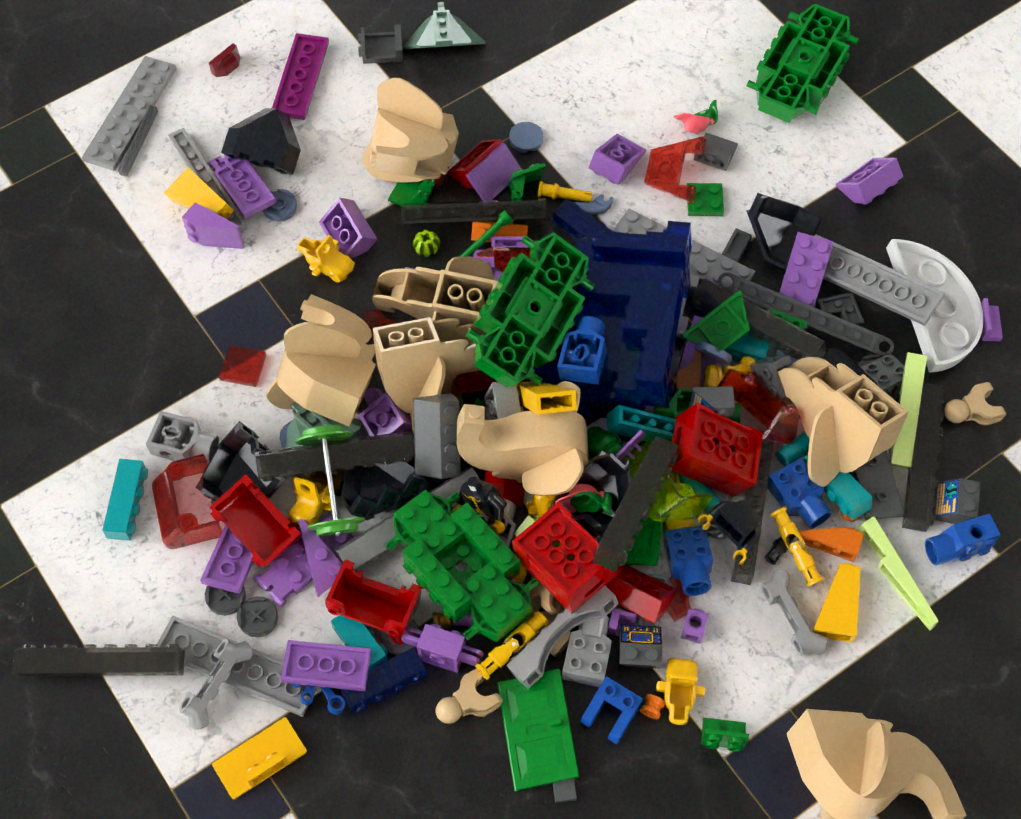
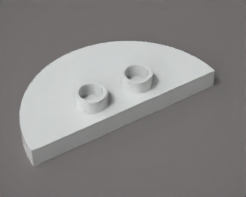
[886,239,983,373]

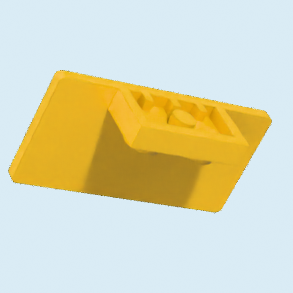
[212,717,307,800]

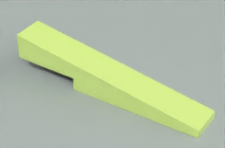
[890,352,927,468]
[858,516,938,631]

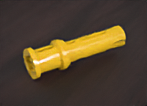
[538,181,592,203]

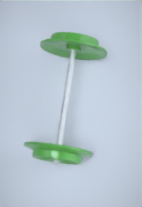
[295,425,365,536]

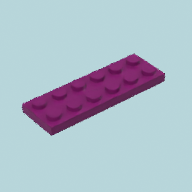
[272,33,329,120]

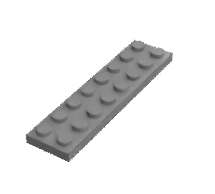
[82,56,177,171]
[611,208,755,297]
[815,234,945,326]
[153,616,318,717]

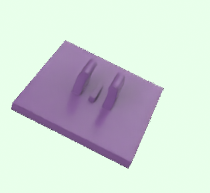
[616,430,647,462]

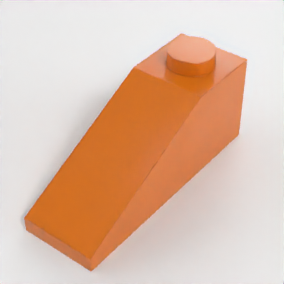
[471,220,528,242]
[796,527,864,562]

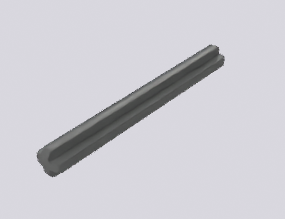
[118,105,158,177]

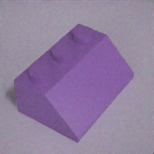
[836,158,904,205]
[319,197,378,259]

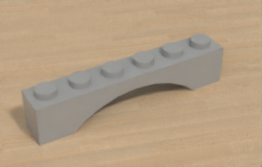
[506,585,619,689]

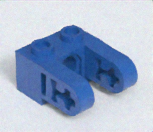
[580,676,644,745]

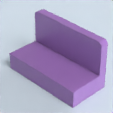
[981,298,1003,341]

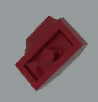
[209,43,240,77]

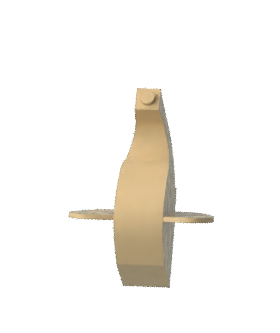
[362,77,459,183]
[372,257,498,327]
[266,294,376,427]
[373,317,498,432]
[764,357,909,487]
[457,381,589,496]
[786,709,967,819]

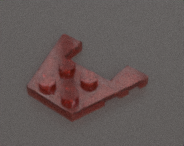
[644,136,706,204]

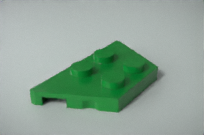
[682,290,750,351]

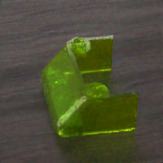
[620,440,713,522]

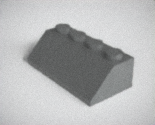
[413,393,461,479]

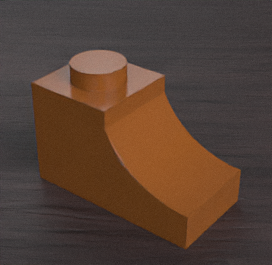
[673,352,702,391]

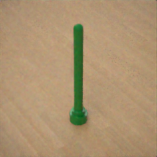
[459,210,514,257]

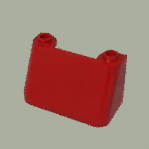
[209,474,302,567]
[325,560,422,637]

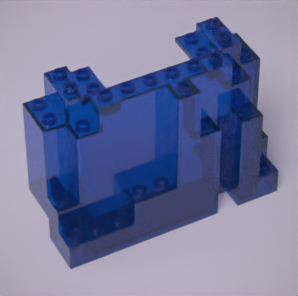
[529,221,692,418]

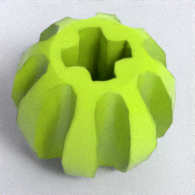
[413,230,440,257]

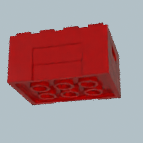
[667,403,763,497]
[512,502,618,614]

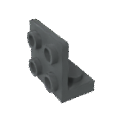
[693,133,738,171]
[860,354,905,400]
[749,355,792,401]

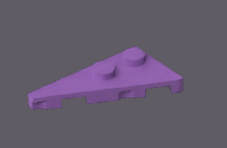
[299,518,342,598]

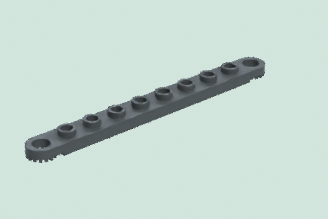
[718,272,894,356]

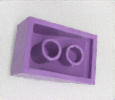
[589,134,646,185]
[182,202,245,249]

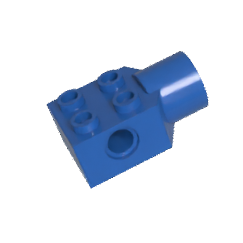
[557,316,607,385]
[766,458,833,529]
[925,514,1001,566]
[664,526,713,596]

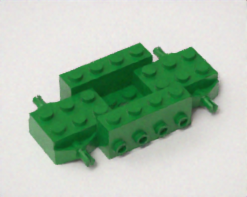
[746,4,859,123]
[466,232,595,388]
[385,490,539,642]

